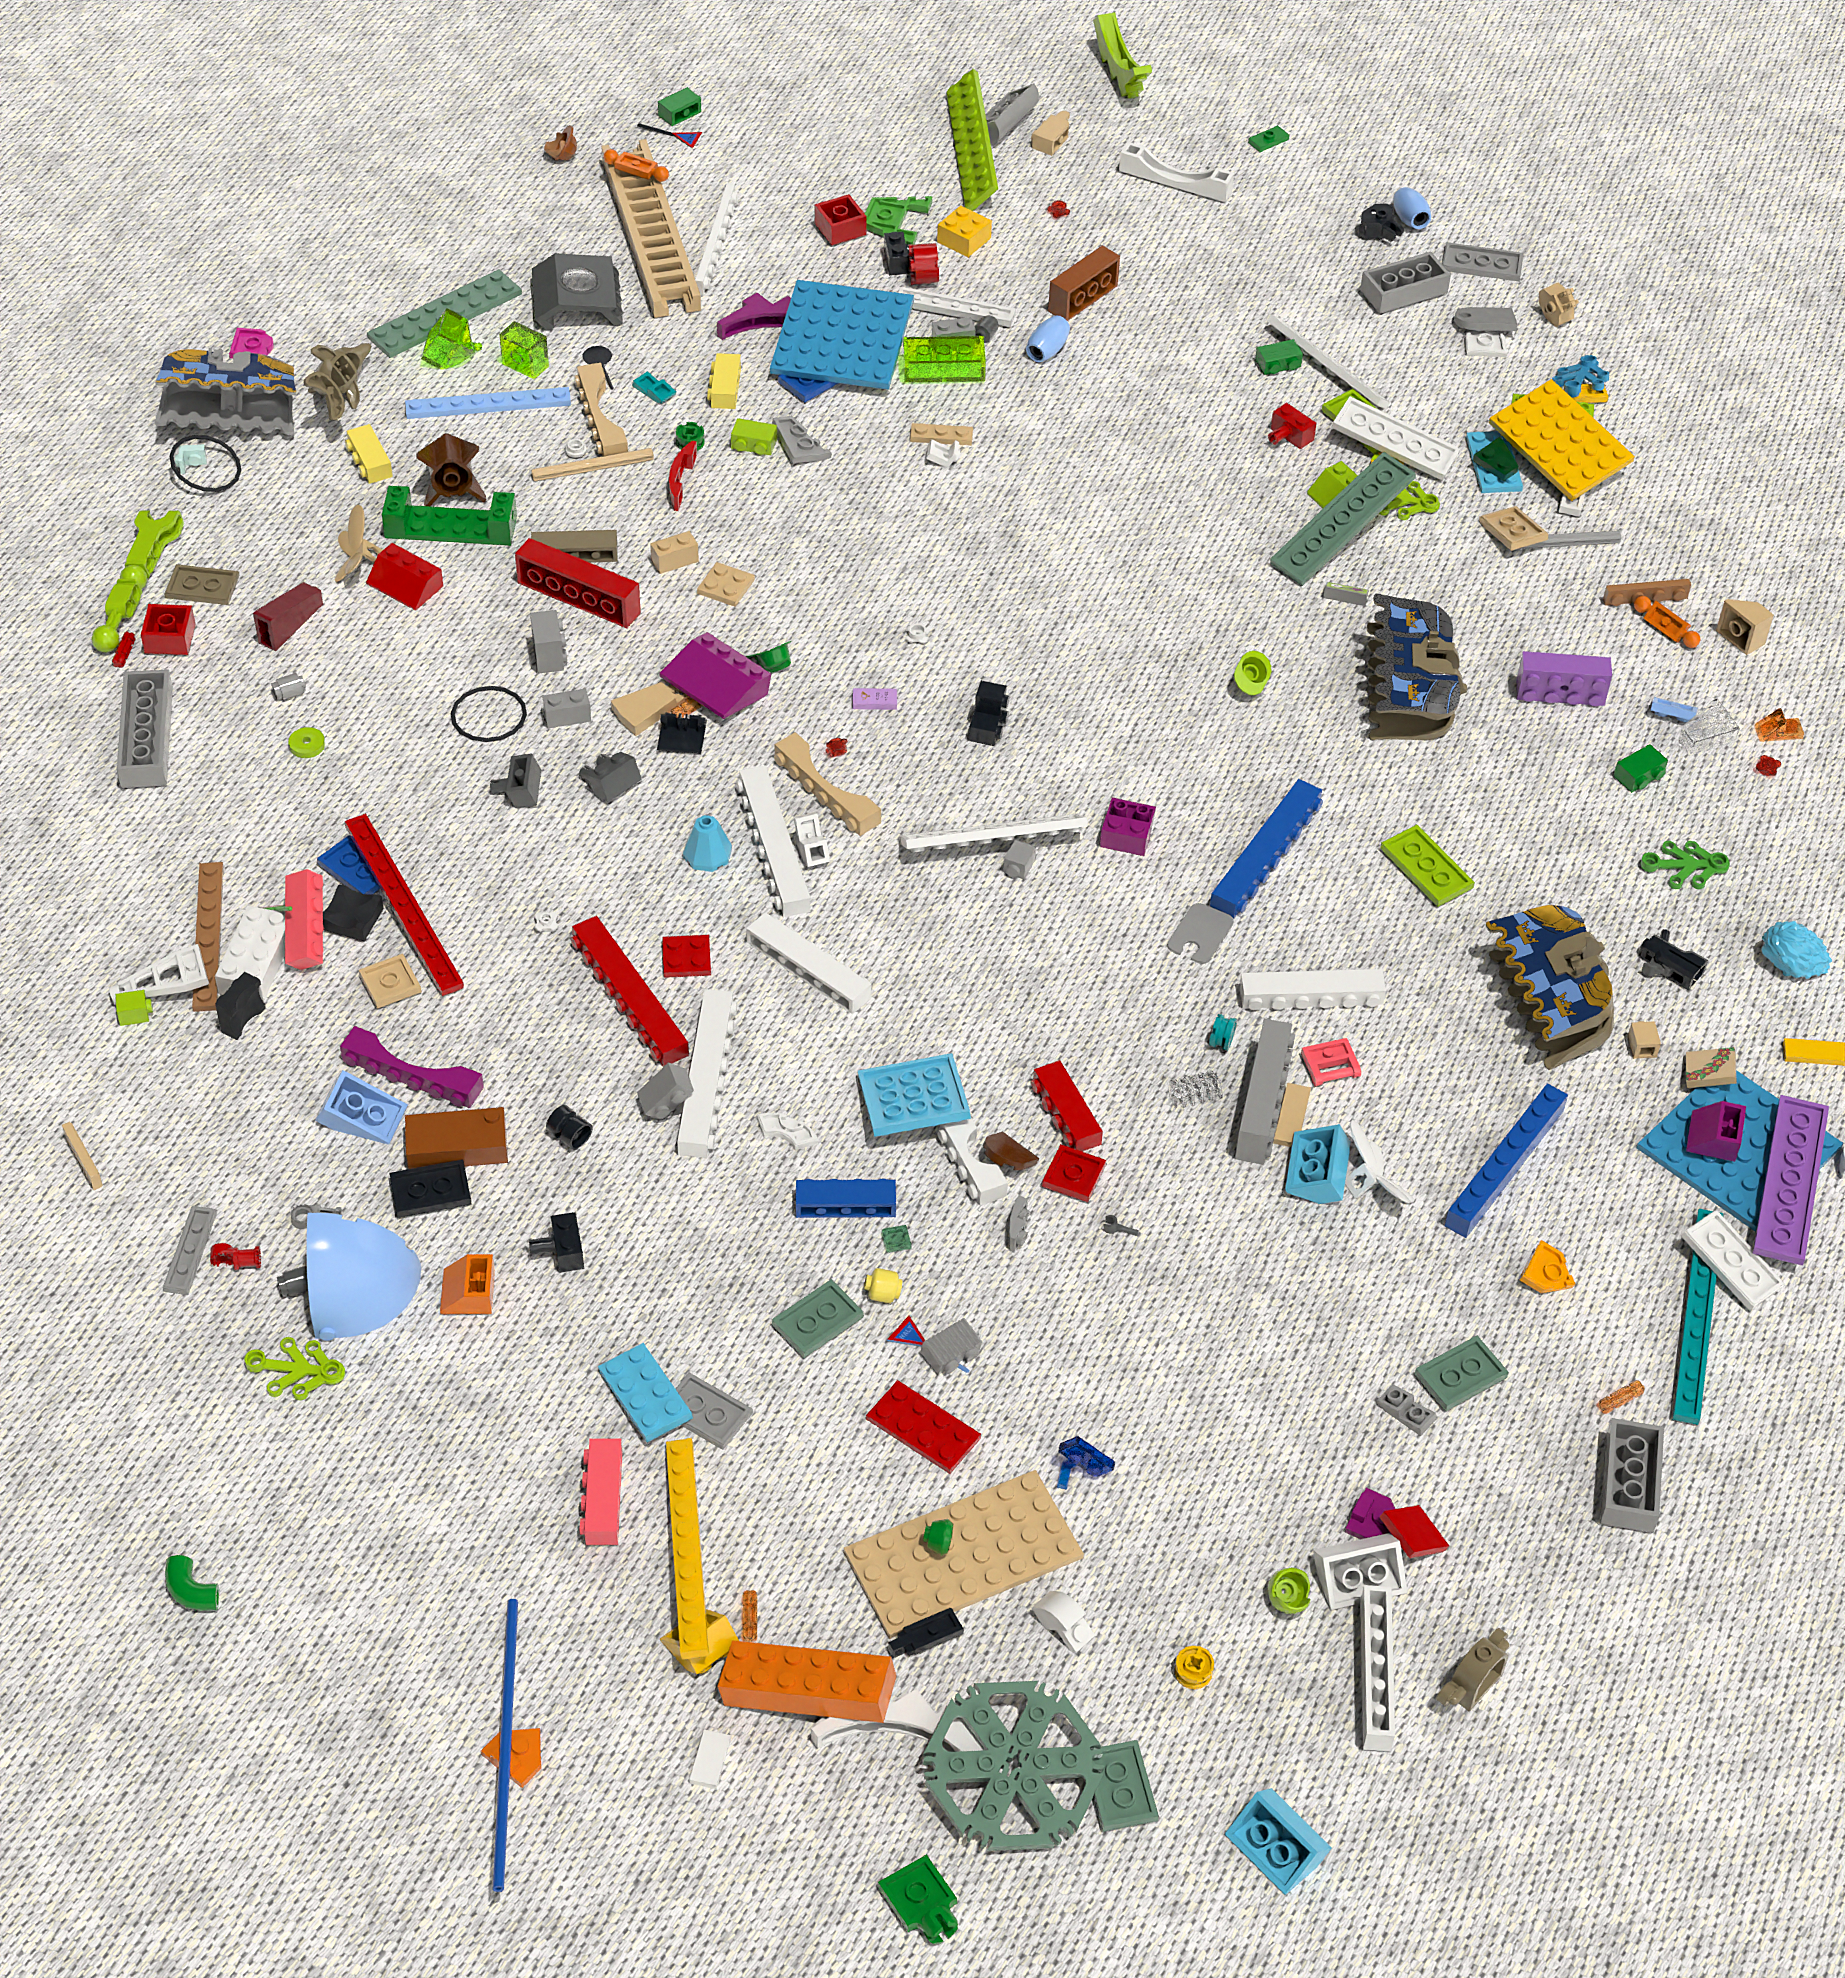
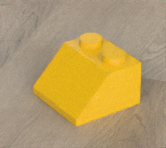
[660,1609,739,1674]

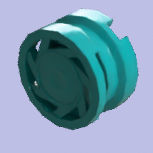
[1209,1014,1237,1051]

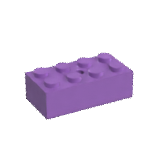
[1516,651,1612,706]

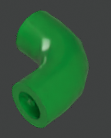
[165,1555,219,1611]

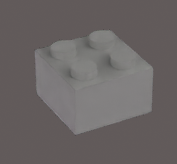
[530,610,567,674]

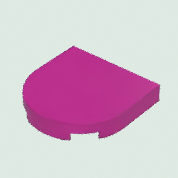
[229,328,274,359]

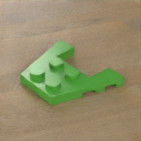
[865,196,933,245]

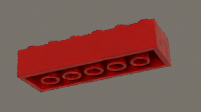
[515,538,641,629]

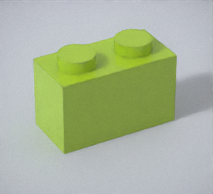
[731,418,777,456]

